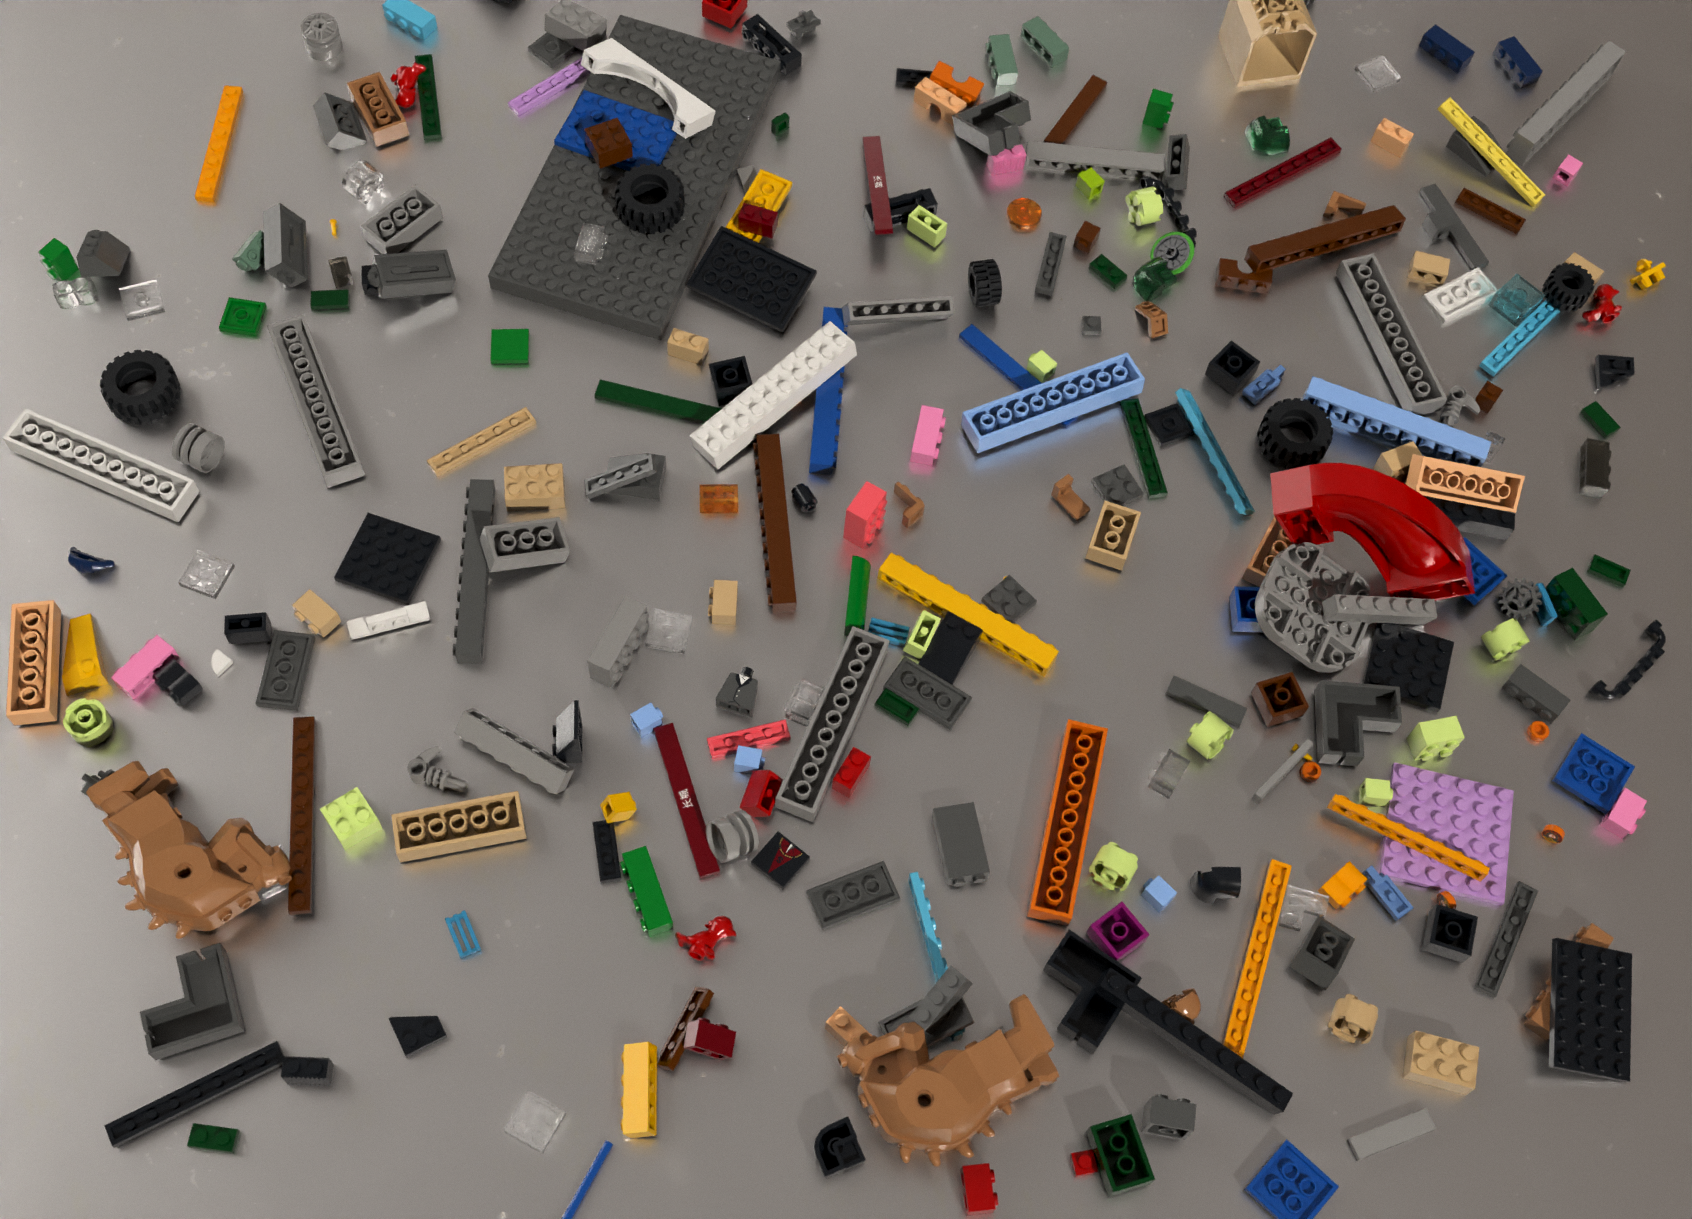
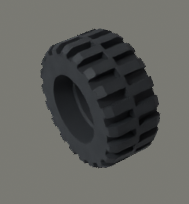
[615,163,685,234]
[100,350,181,425]
[1257,398,1333,470]

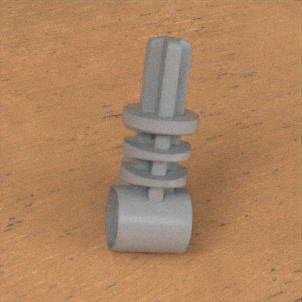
[1440,386,1481,427]
[407,746,468,792]

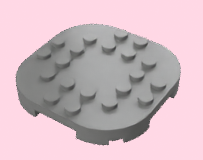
[1255,542,1371,673]

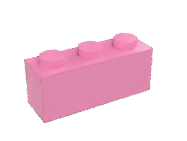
[910,405,946,466]
[111,635,179,700]

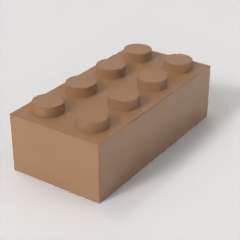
[347,72,409,147]

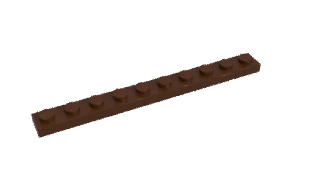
[288,716,316,915]

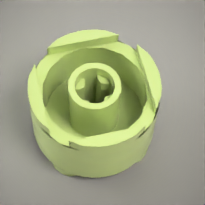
[1125,186,1163,226]
[1481,618,1530,661]
[63,698,113,747]
[1186,711,1234,760]
[1089,842,1138,891]

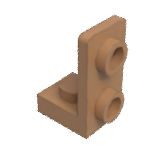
[1323,191,1366,219]
[1135,301,1168,338]
[1051,474,1090,521]
[894,482,925,528]

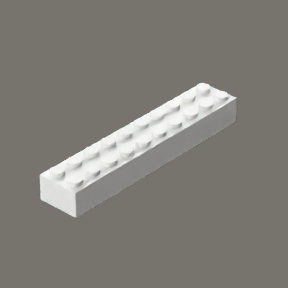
[690,321,857,470]
[3,408,199,522]

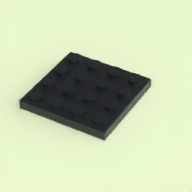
[334,513,441,605]
[1362,623,1454,712]

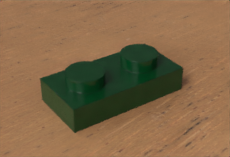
[1089,254,1128,289]
[187,1123,240,1154]

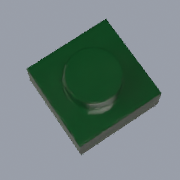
[771,112,790,136]

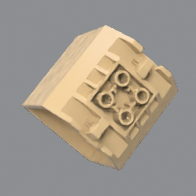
[1218,0,1317,87]

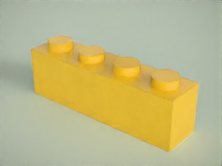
[621,1042,657,1138]

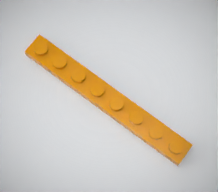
[195,85,243,202]
[1327,794,1490,882]

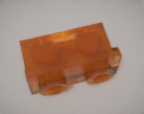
[700,484,738,513]

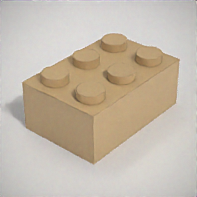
[504,463,565,512]
[1085,501,1141,571]
[1402,1030,1480,1095]

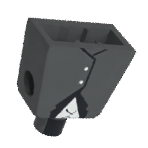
[716,667,758,717]

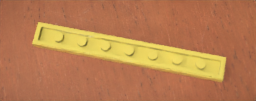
[1437,97,1545,207]

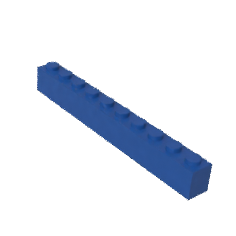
[809,307,848,475]

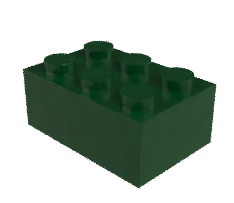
[1545,568,1608,640]
[1086,1114,1155,1197]

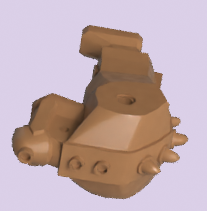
[86,761,292,939]
[837,994,1059,1167]

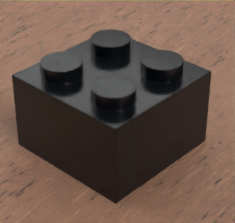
[1205,340,1260,396]
[708,356,753,406]
[1422,904,1478,963]

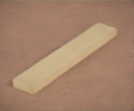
[427,407,536,477]

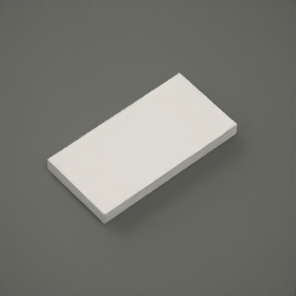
[1422,267,1500,324]

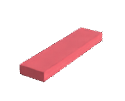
[707,719,791,759]

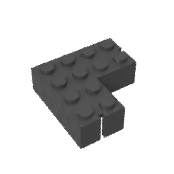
[952,91,1031,156]
[1314,680,1402,766]
[140,943,245,1060]

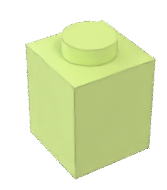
[1026,350,1057,383]
[1360,778,1393,807]

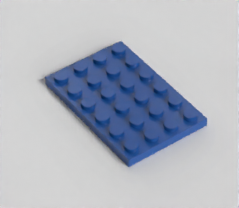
[554,90,678,171]

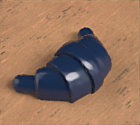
[68,547,115,573]

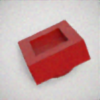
[1070,1149,1098,1177]

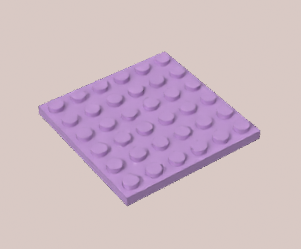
[1380,762,1514,906]

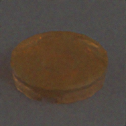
[1007,198,1042,230]

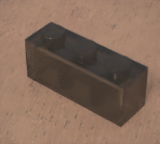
[1579,438,1612,498]

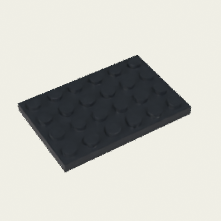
[686,226,817,333]
[1549,938,1632,1082]

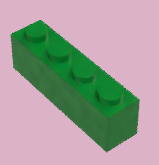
[620,846,673,937]

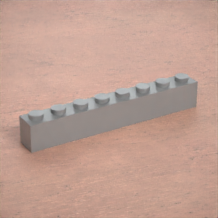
[1024,141,1165,182]

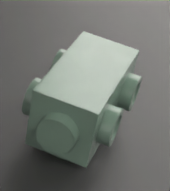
[232,230,264,272]

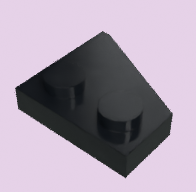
[1595,354,1635,389]
[388,1016,447,1058]

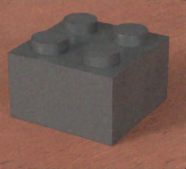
[1141,1094,1196,1140]

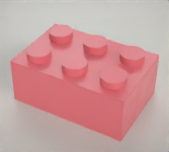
[843,481,887,549]

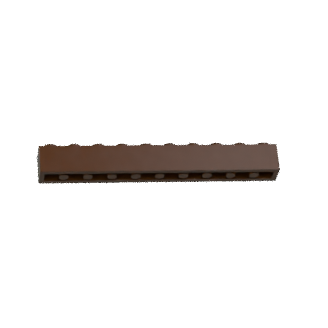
[1244,205,1406,274]
[753,434,797,613]

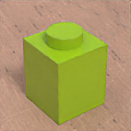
[1075,167,1105,200]

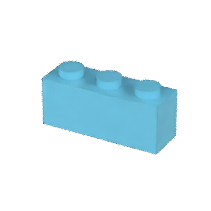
[382,0,437,40]

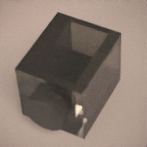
[328,256,354,288]

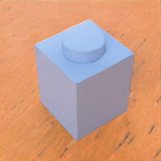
[630,703,663,738]
[734,745,765,775]
[1141,875,1177,913]

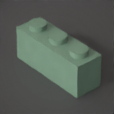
[1020,16,1069,68]
[985,34,1018,86]

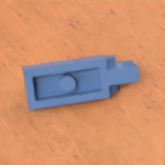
[1242,364,1286,405]
[1362,866,1413,921]

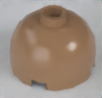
[1162,988,1201,1024]

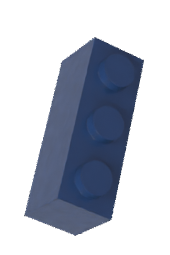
[1419,24,1475,74]
[1493,36,1543,88]

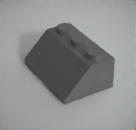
[313,92,367,150]
[76,230,130,277]

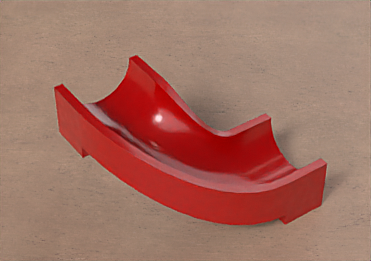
[1270,463,1475,601]

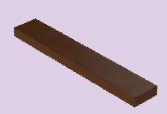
[1044,75,1108,144]

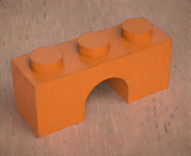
[929,61,984,107]

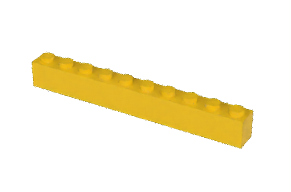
[877,553,1059,677]

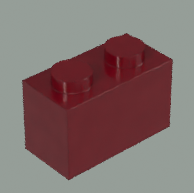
[738,203,778,239]
[683,1018,736,1060]

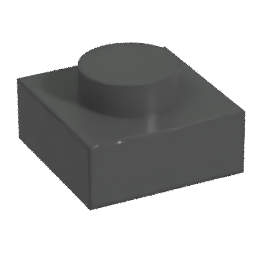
[1082,316,1102,336]

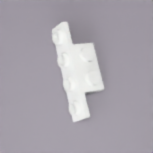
[347,601,430,640]

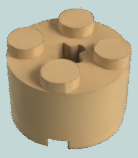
[1328,994,1378,1044]

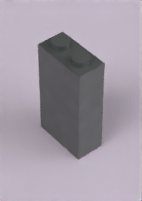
[932,802,990,887]

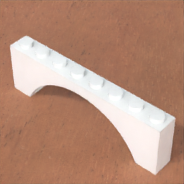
[581,38,716,139]

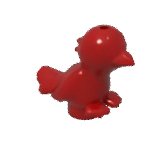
[390,62,426,108]
[1582,284,1622,323]
[675,916,736,961]

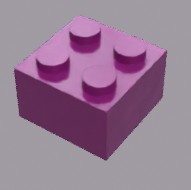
[1086,902,1150,962]

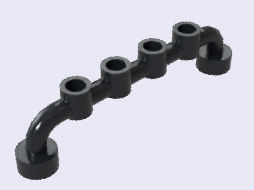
[1140,176,1197,249]
[1589,619,1666,699]

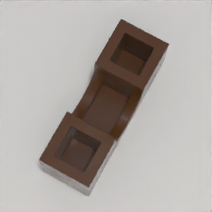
[1215,258,1273,294]

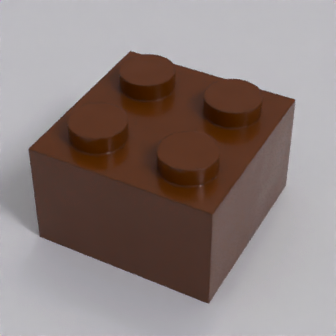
[584,118,633,169]
[1251,672,1309,727]

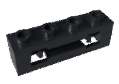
[742,14,802,75]
[863,188,938,232]

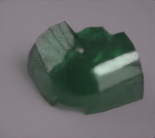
[1244,115,1290,155]
[1133,257,1178,302]

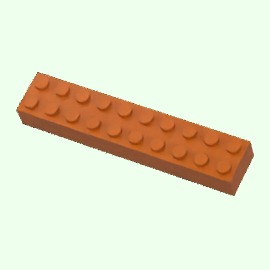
[1027,719,1108,926]

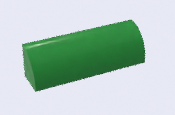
[844,556,871,636]

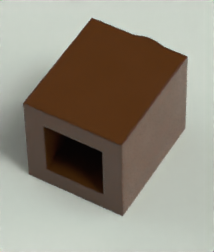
[1073,221,1101,253]
[1475,381,1503,414]

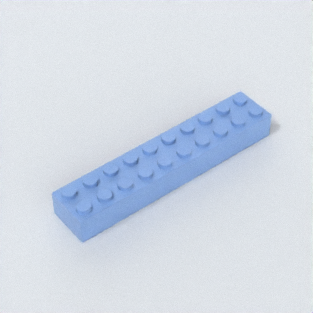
[961,352,1145,453]
[1301,376,1491,467]

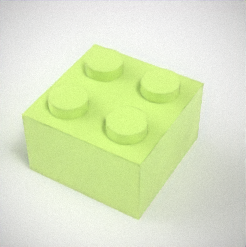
[1406,716,1465,761]
[320,787,382,850]

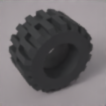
[968,259,1002,307]
[1542,263,1595,312]

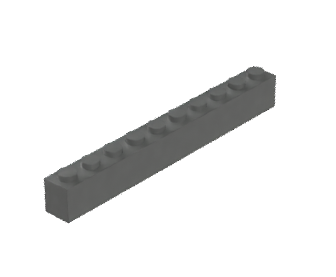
[452,479,496,663]

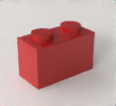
[832,747,871,798]
[739,770,783,817]
[960,1163,998,1216]

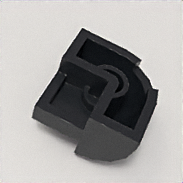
[1190,867,1241,904]
[814,1116,866,1178]

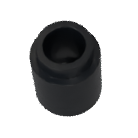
[791,483,818,512]

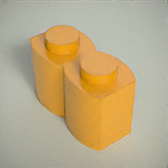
[1318,861,1368,909]

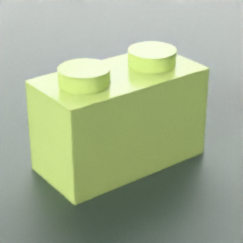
[907,205,947,248]
[903,610,941,659]

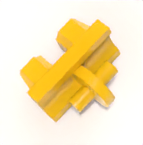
[1630,259,1666,290]

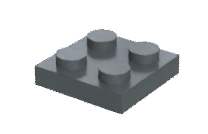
[1091,464,1144,506]
[981,575,1037,624]

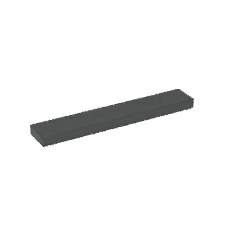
[1419,183,1489,270]
[1474,881,1538,999]

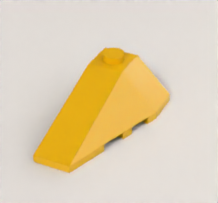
[62,613,109,697]

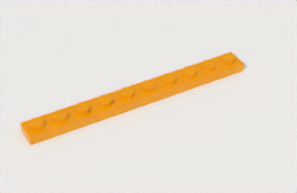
[1223,859,1292,1058]

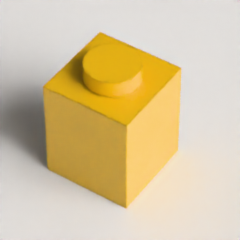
[600,792,637,823]

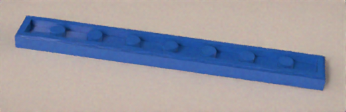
[959,324,1077,428]

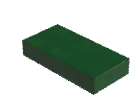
[310,289,349,310]
[1581,401,1621,438]
[1587,554,1631,588]
[874,688,919,726]

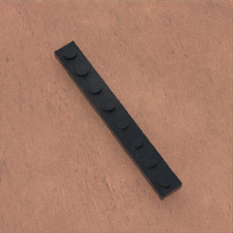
[104,1041,284,1148]

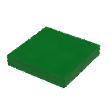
[218,297,267,337]
[490,329,529,364]

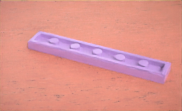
[508,58,591,117]

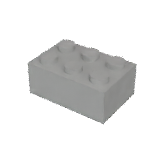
[545,0,607,51]

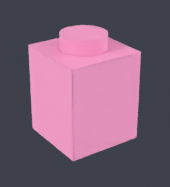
[1552,154,1583,186]

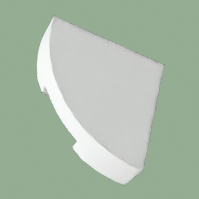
[211,649,233,677]

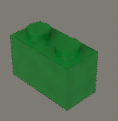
[1142,88,1174,130]
[38,238,79,283]

